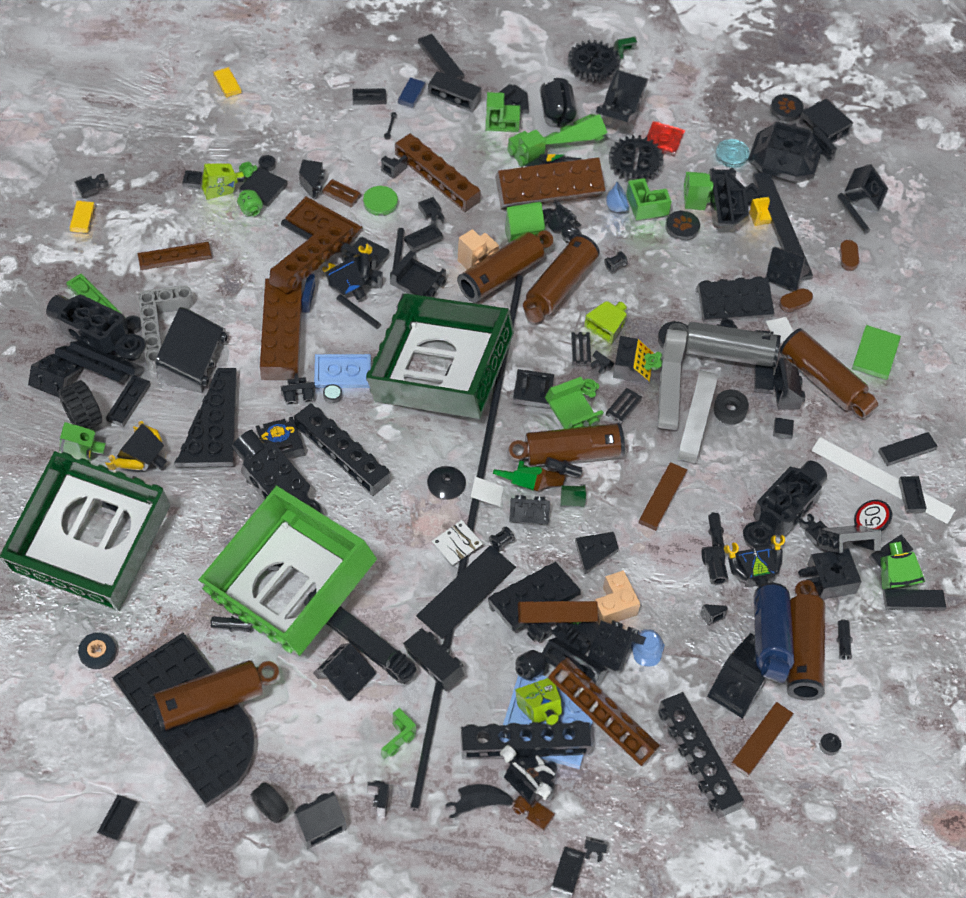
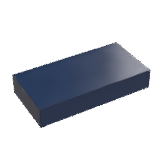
[398,77,426,108]
[302,273,316,313]

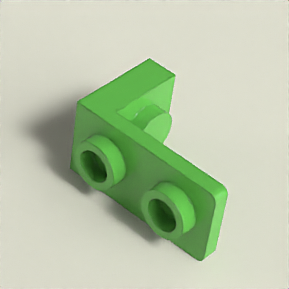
[381,708,416,759]

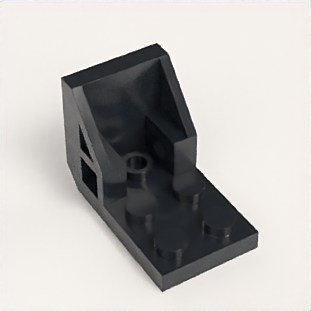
[596,69,649,123]
[707,633,768,719]

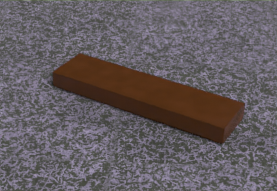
[137,241,212,270]
[638,462,688,531]
[518,601,598,623]
[731,701,794,777]

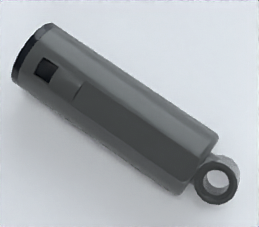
[669,322,781,368]

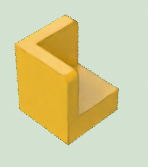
[749,197,772,226]

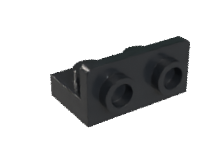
[509,495,550,525]

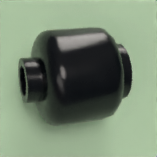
[515,650,546,681]

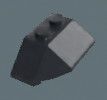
[709,169,750,226]

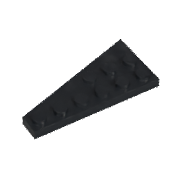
[174,368,237,467]

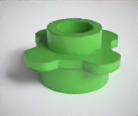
[239,162,257,178]
[644,351,662,370]
[580,379,599,398]

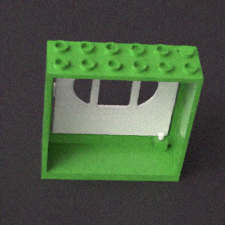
[198,486,377,656]

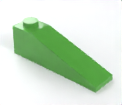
[544,113,608,144]

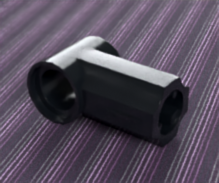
[701,545,728,585]

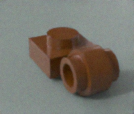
[512,796,555,834]

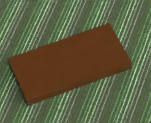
[285,196,363,252]

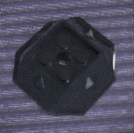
[748,121,822,182]

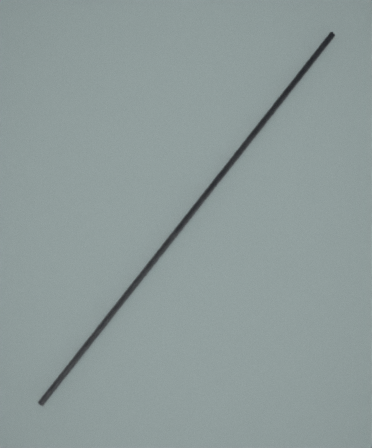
[410,275,523,811]

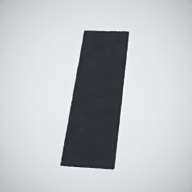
[416,545,516,639]

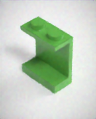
[545,377,604,429]

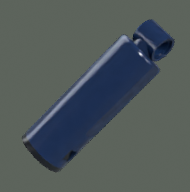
[753,582,794,683]

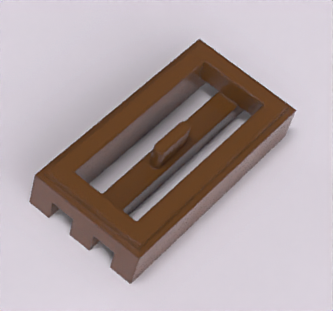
[322,179,361,208]

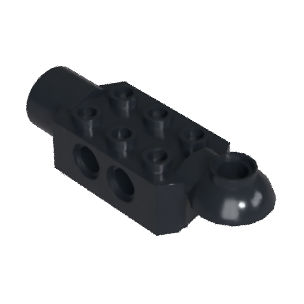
[46,294,145,361]
[231,430,324,515]
[743,460,827,549]

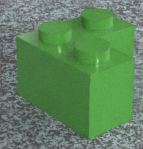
[485,92,520,132]
[507,129,546,167]
[684,172,713,210]
[626,178,672,220]

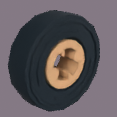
[78,632,116,669]

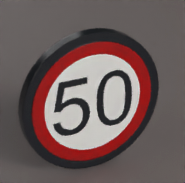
[854,500,893,532]

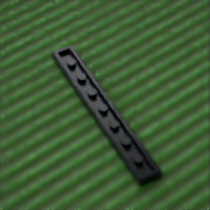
[752,172,813,281]

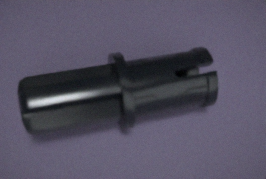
[545,457,582,479]
[708,512,725,547]
[210,616,252,632]
[836,619,853,660]

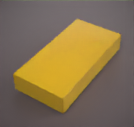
[213,67,241,98]
[70,201,95,233]

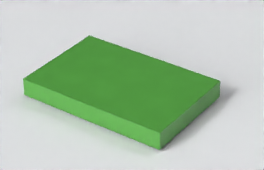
[852,325,901,380]

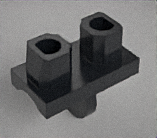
[281,373,315,405]

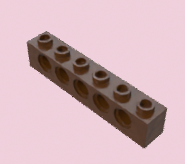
[395,133,481,212]
[269,218,353,293]
[548,658,660,766]

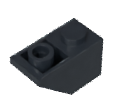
[299,159,326,199]

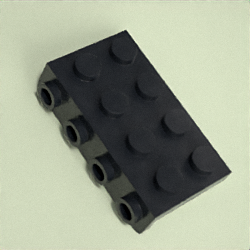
[696,276,775,322]
[488,562,581,632]

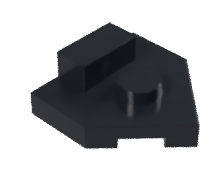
[499,84,529,114]

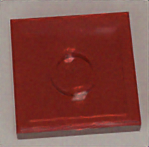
[647,121,685,157]

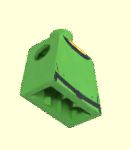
[59,422,106,461]
[881,542,925,590]

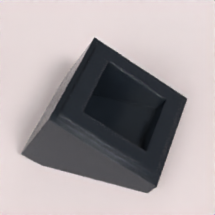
[700,604,728,625]

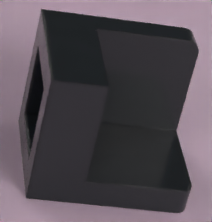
[381,155,407,179]

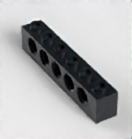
[294,403,390,496]
[658,692,744,819]
[460,720,592,760]

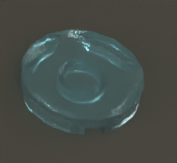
[715,139,750,168]

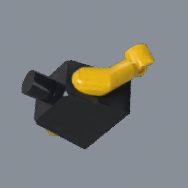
[105,421,167,471]

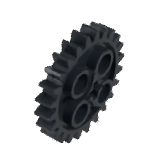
[567,40,621,83]
[609,135,664,182]

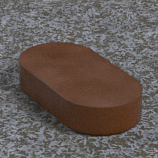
[839,240,859,271]
[779,288,813,312]

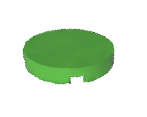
[363,186,398,216]

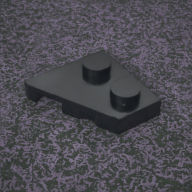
[575,531,619,574]

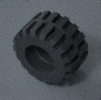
[59,380,102,429]

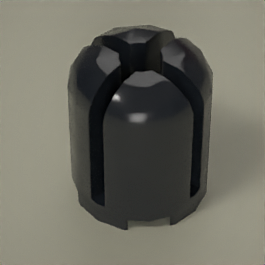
[540,78,577,127]

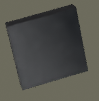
[239,167,288,207]

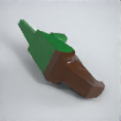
[493,461,565,492]

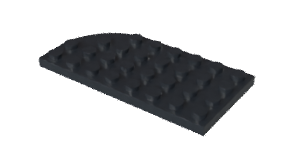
[112,633,254,807]

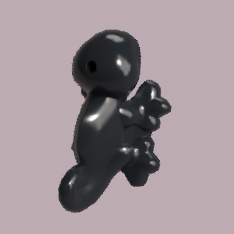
[543,200,582,242]

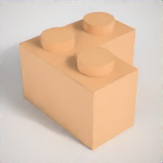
[457,229,499,269]
[595,570,640,624]

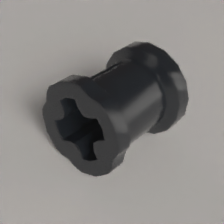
[604,251,628,273]
[489,526,515,551]

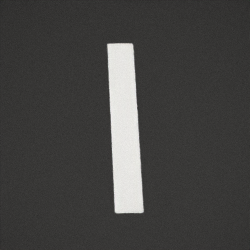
[812,437,955,524]

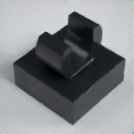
[591,350,615,374]
[584,836,608,862]

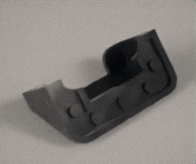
[156,307,228,393]

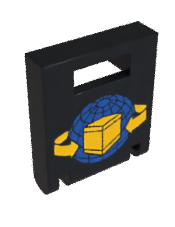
[255,417,305,459]

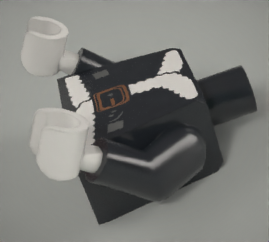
[500,745,557,806]

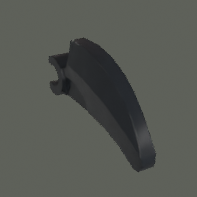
[445,784,513,820]

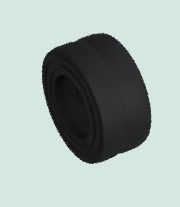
[713,389,749,425]
[250,782,289,823]

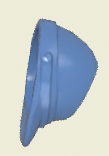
[606,182,629,212]
[631,629,665,666]

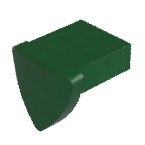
[613,36,637,59]
[560,484,586,507]

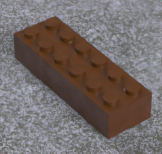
[495,157,605,209]
[260,279,303,380]

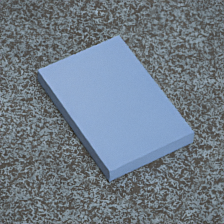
[314,354,371,388]

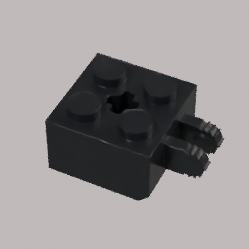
[798,548,862,600]

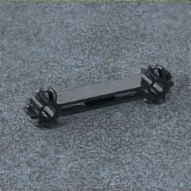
[304,588,417,684]

